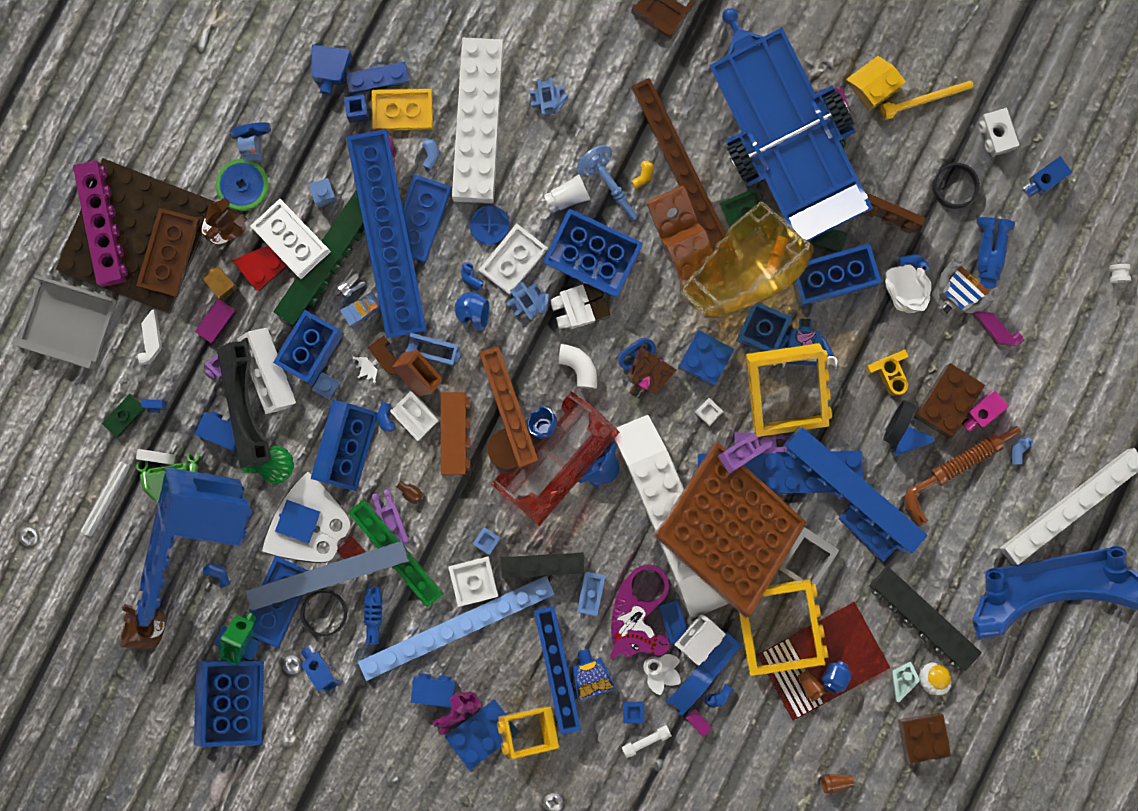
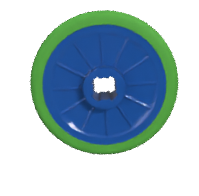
[216,159,268,211]

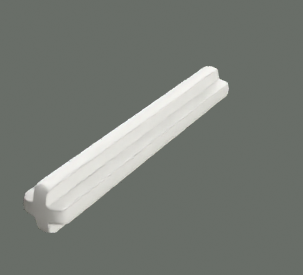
[81,462,130,537]

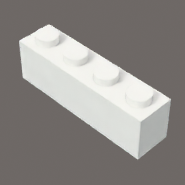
[237,328,296,414]

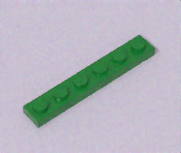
[348,498,444,607]

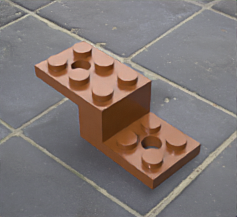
[646,185,725,300]

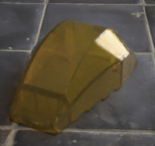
[680,200,814,318]

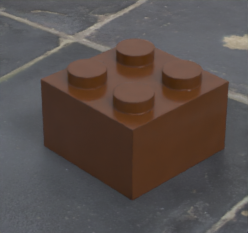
[898,713,951,764]

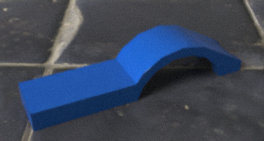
[666,631,742,716]

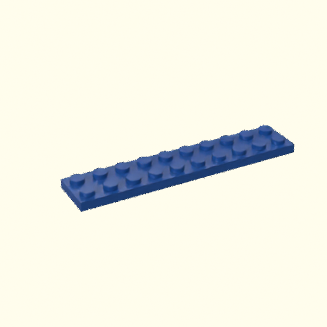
[346,129,427,338]

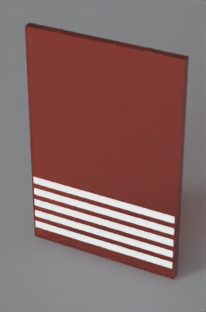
[757,602,891,721]

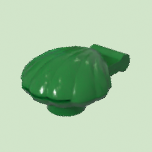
[242,446,294,485]

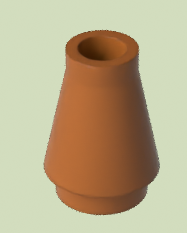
[797,670,826,702]
[822,774,854,795]

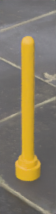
[880,81,974,120]

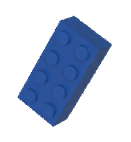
[788,243,881,308]

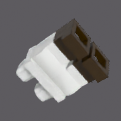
[550,283,611,329]

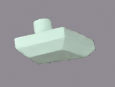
[892,662,920,702]

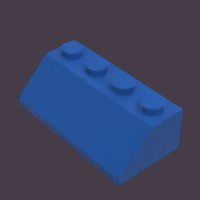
[310,400,378,491]

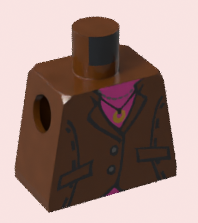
[628,346,677,399]

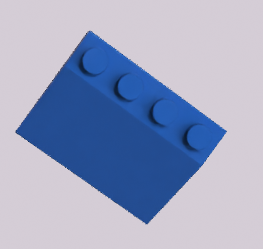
[543,209,643,298]
[193,660,264,747]

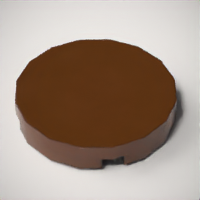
[488,429,518,469]

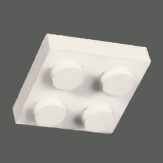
[448,556,499,607]

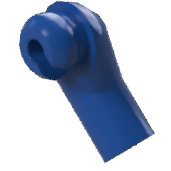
[899,254,929,272]
[460,262,484,290]
[377,402,395,432]
[203,563,231,588]
[705,684,734,708]

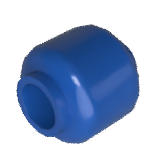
[821,661,852,694]

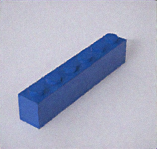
[534,606,581,734]

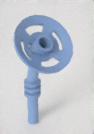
[577,145,638,221]

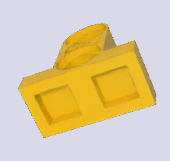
[864,350,908,397]

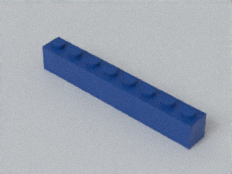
[784,426,928,554]

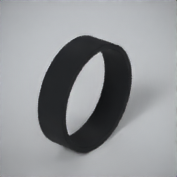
[933,163,980,209]
[883,400,916,446]
[300,591,347,637]

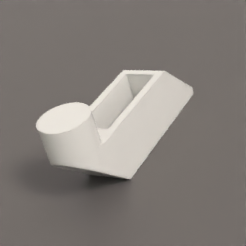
[138,309,162,366]

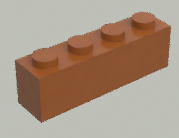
[441,392,471,475]

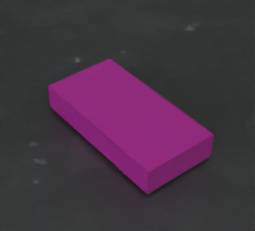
[195,299,236,344]

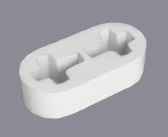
[136,449,176,465]

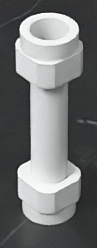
[622,725,671,758]

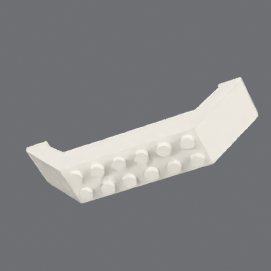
[610,415,729,620]

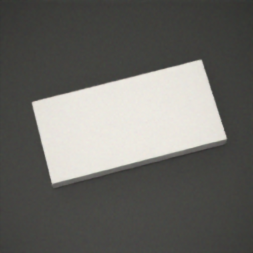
[251,199,331,279]

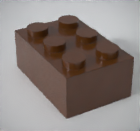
[913,363,985,439]

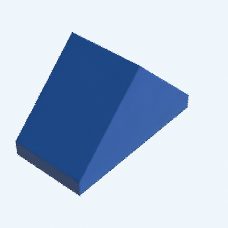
[892,426,935,457]

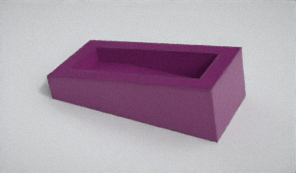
[685,708,713,737]

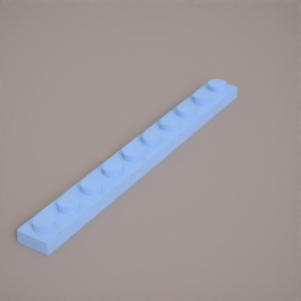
[358,576,555,681]

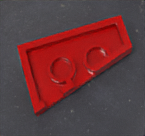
[231,245,288,292]

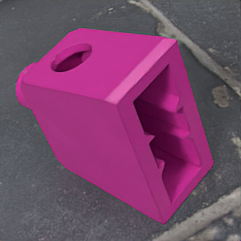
[962,390,1009,432]

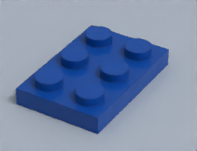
[445,699,519,771]

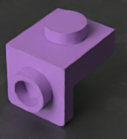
[204,354,222,382]

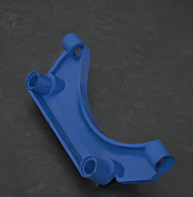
[973,546,1138,640]

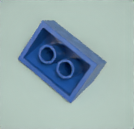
[273,310,344,386]

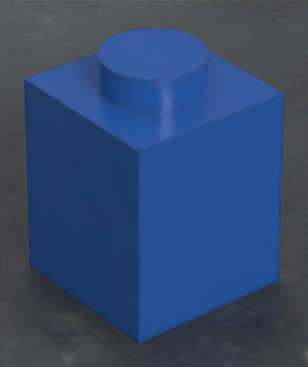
[344,95,370,123]

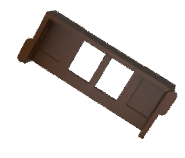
[631,0,697,40]

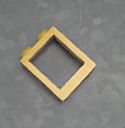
[497,706,559,759]

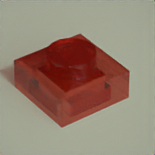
[337,536,366,559]

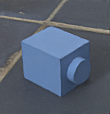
[309,178,338,208]

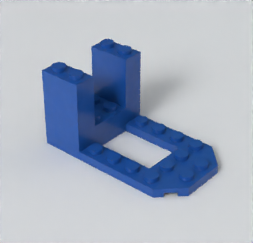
[137,467,252,627]

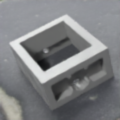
[778,527,839,593]

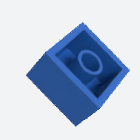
[736,301,792,352]
[678,330,734,387]

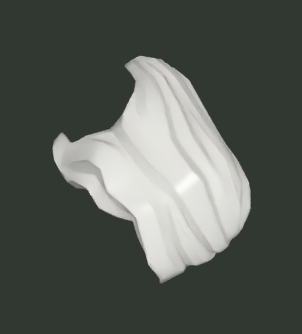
[885,265,931,313]

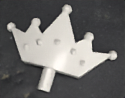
[352,357,379,383]

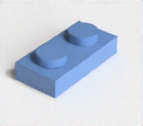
[577,571,605,616]

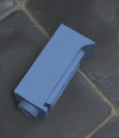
[405,333,461,367]

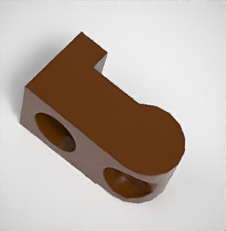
[367,335,398,375]

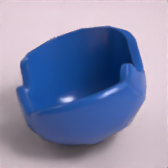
[527,406,558,439]

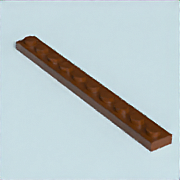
[631,78,737,267]

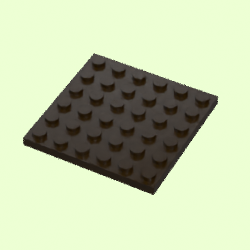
[56,158,215,314]

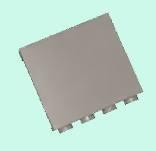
[12,273,118,370]

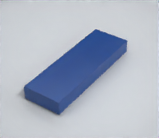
[838,507,897,562]

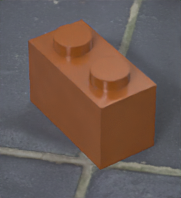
[392,350,442,396]

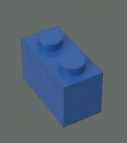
[195,411,237,451]
[410,673,456,707]

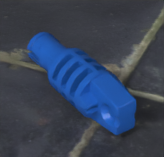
[364,586,383,644]

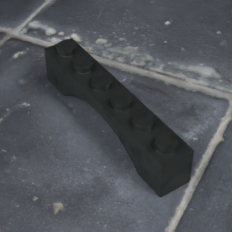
[217,342,271,468]

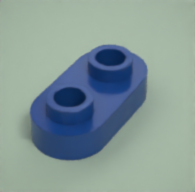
[618,337,656,371]

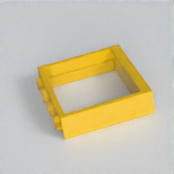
[746,343,832,437]
[739,579,828,676]

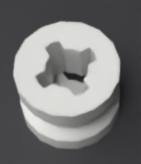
[1109,264,1131,283]

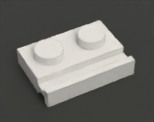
[390,391,440,441]

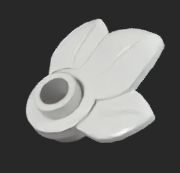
[643,654,681,695]

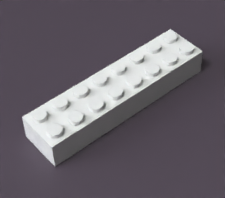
[452,37,504,204]

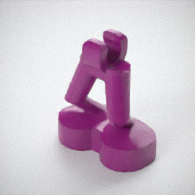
[433,692,481,735]

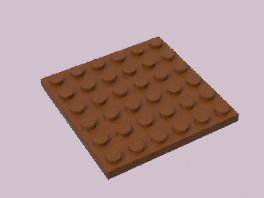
[654,442,806,618]

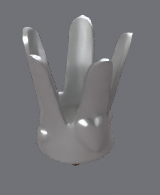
[337,268,366,298]

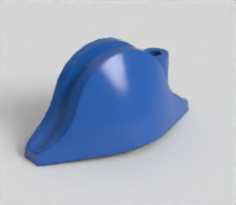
[576,440,620,488]

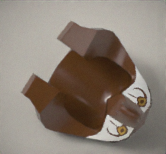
[201,197,248,244]
[119,604,166,649]

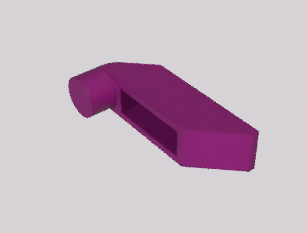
[972,311,1024,346]

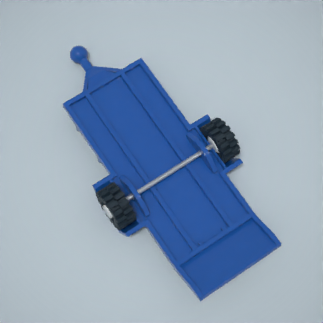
[709,8,873,246]

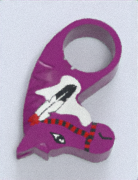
[610,564,670,659]

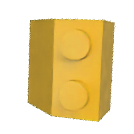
[846,56,906,111]

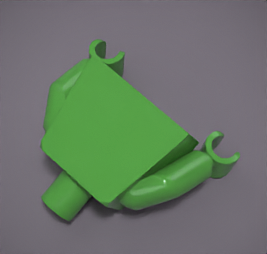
[136,452,201,504]

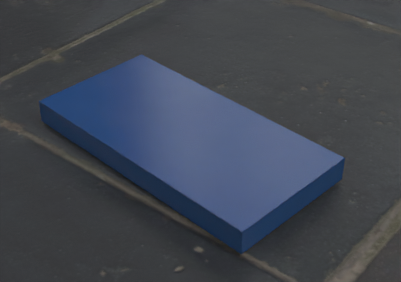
[402,174,452,263]
[250,556,309,648]

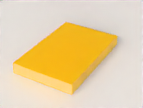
[372,89,433,131]

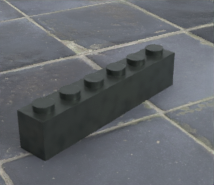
[869,567,982,671]

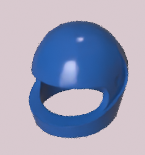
[454,292,489,330]

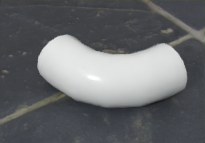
[559,344,597,389]

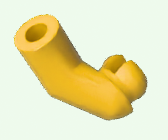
[631,160,654,189]

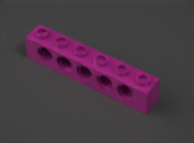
[73,160,128,287]

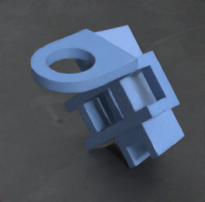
[529,77,568,115]
[507,281,549,320]

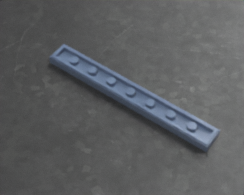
[246,541,409,611]

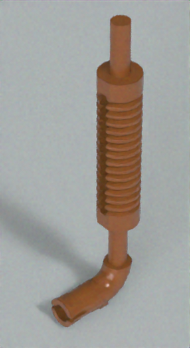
[904,426,1021,527]

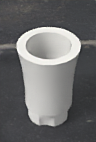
[544,174,591,213]

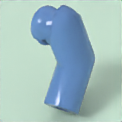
[422,139,439,170]
[1012,437,1033,465]

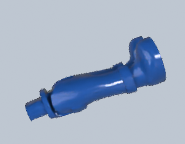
[976,217,1015,289]

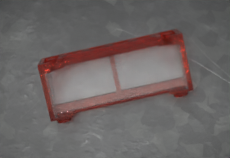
[491,391,620,526]

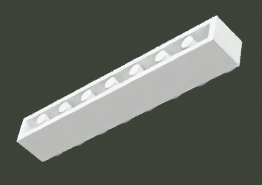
[999,448,1138,565]

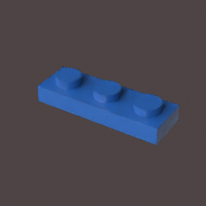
[346,61,409,95]

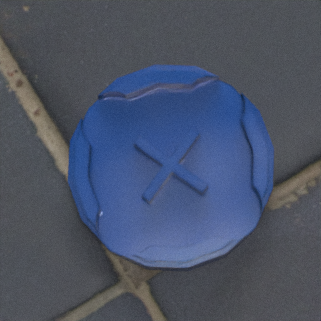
[230,122,271,140]
[470,205,510,246]

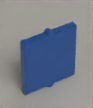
[275,500,321,544]

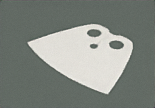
[262,472,350,562]

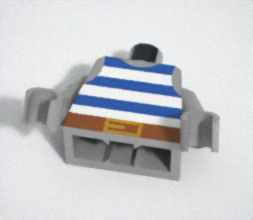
[938,252,1003,316]

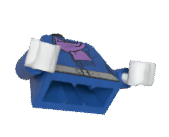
[773,318,838,369]

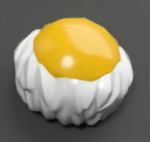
[919,662,951,696]

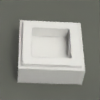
[695,398,723,426]

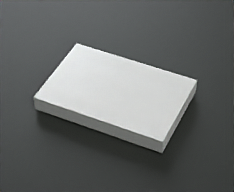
[479,223,548,296]

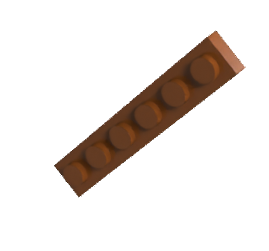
[479,346,538,468]

